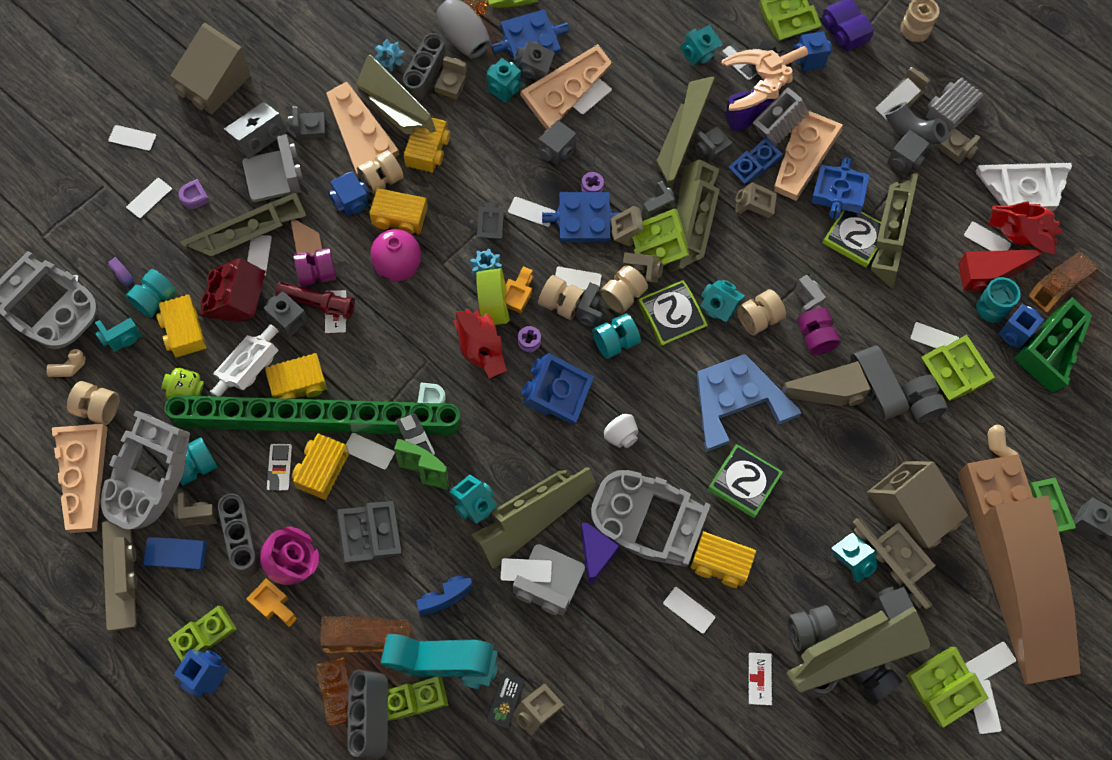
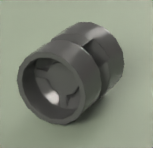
[901,375,949,423]
[787,605,838,651]

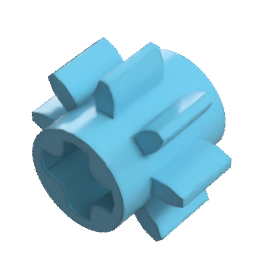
[374,39,405,71]
[470,249,502,277]

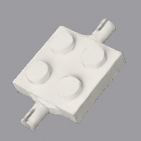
[210,325,278,397]

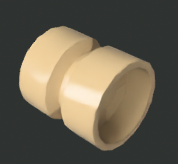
[901,0,939,42]
[357,150,404,196]
[600,265,648,314]
[538,275,585,320]
[737,289,786,335]
[67,381,120,425]

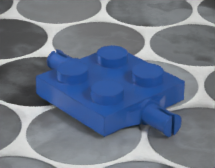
[491,9,569,65]
[812,157,870,219]
[542,192,619,242]

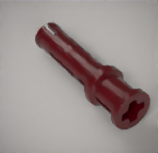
[275,281,355,320]

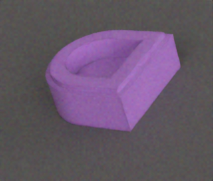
[179,179,210,209]
[108,257,135,286]

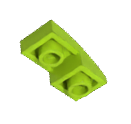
[476,268,510,325]
[168,605,237,662]
[388,677,448,721]

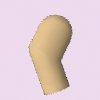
[47,349,85,377]
[987,425,1018,457]

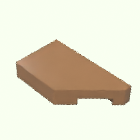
[291,219,322,255]

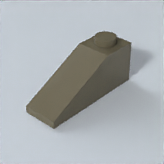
[781,361,870,406]

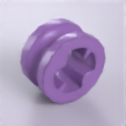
[581,172,604,192]
[518,326,541,352]

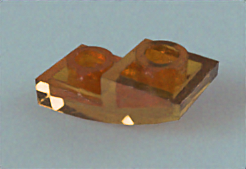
[315,657,349,726]

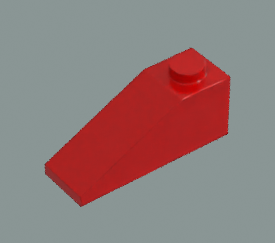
[958,249,1041,292]

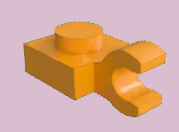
[505,266,533,314]
[246,578,297,627]

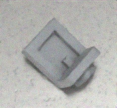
[794,275,826,317]

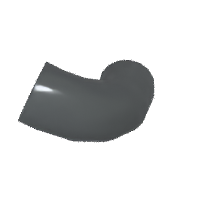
[885,102,949,145]

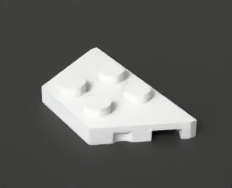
[976,163,1072,211]

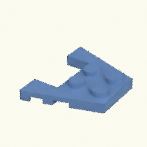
[697,354,801,452]

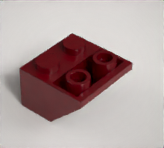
[199,258,266,322]

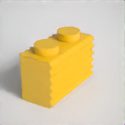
[404,118,450,173]
[370,188,427,234]
[156,294,207,358]
[265,353,327,399]
[292,434,349,500]
[690,531,756,588]

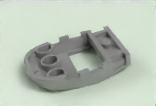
[0,251,97,349]
[101,411,190,529]
[591,470,710,567]

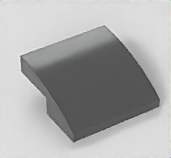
[336,501,402,565]

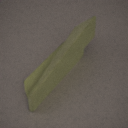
[356,54,436,134]
[656,77,715,190]
[668,159,720,272]
[871,173,918,288]
[181,192,306,256]
[471,467,596,569]
[787,607,930,692]

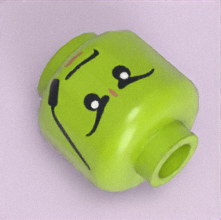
[161,367,204,399]

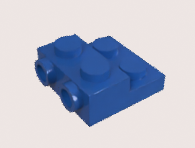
[521,353,594,425]

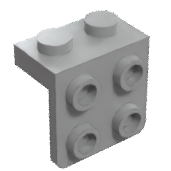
[243,135,303,202]
[513,544,585,616]

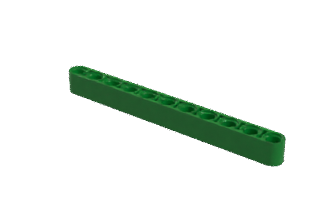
[164,396,461,436]

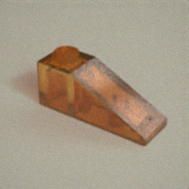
[1029,251,1099,313]
[321,616,411,653]

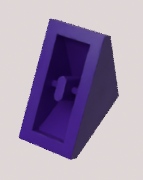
[581,523,619,584]

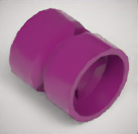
[294,248,336,287]
[797,308,841,355]

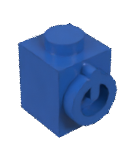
[793,31,832,72]
[328,171,370,217]
[998,304,1044,349]
[174,650,229,697]

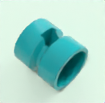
[125,269,177,318]
[976,277,1021,323]
[592,313,641,359]
[166,437,218,486]

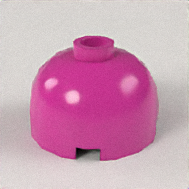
[370,229,422,282]
[260,527,319,585]

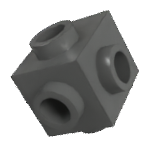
[514,40,555,80]

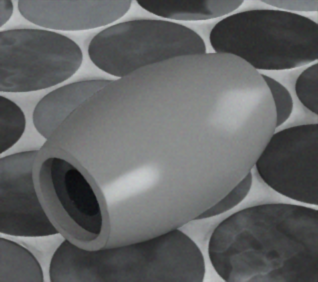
[436,0,491,59]

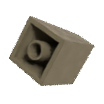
[170,23,250,114]
[866,461,968,548]

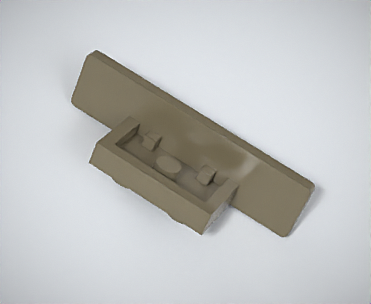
[853,518,936,610]
[102,521,138,632]

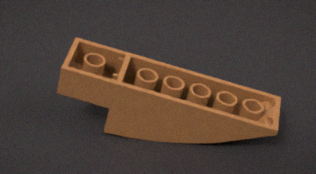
[957,454,1081,685]

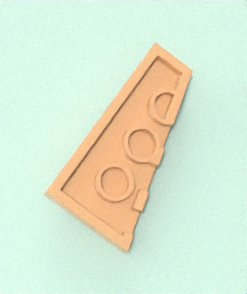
[520,45,612,130]
[326,82,399,178]
[774,111,843,201]
[52,424,108,533]

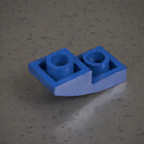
[728,138,783,185]
[143,537,207,570]
[417,576,472,617]

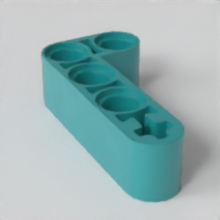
[381,634,493,677]

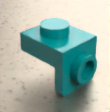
[95,317,142,352]
[832,533,878,583]

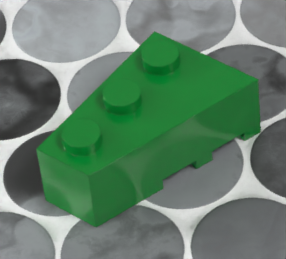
[1013,297,1092,394]

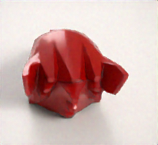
[989,201,1063,255]
[453,309,507,379]

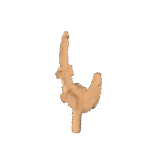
[721,46,808,111]

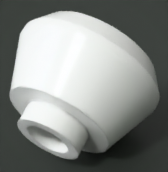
[604,414,639,448]

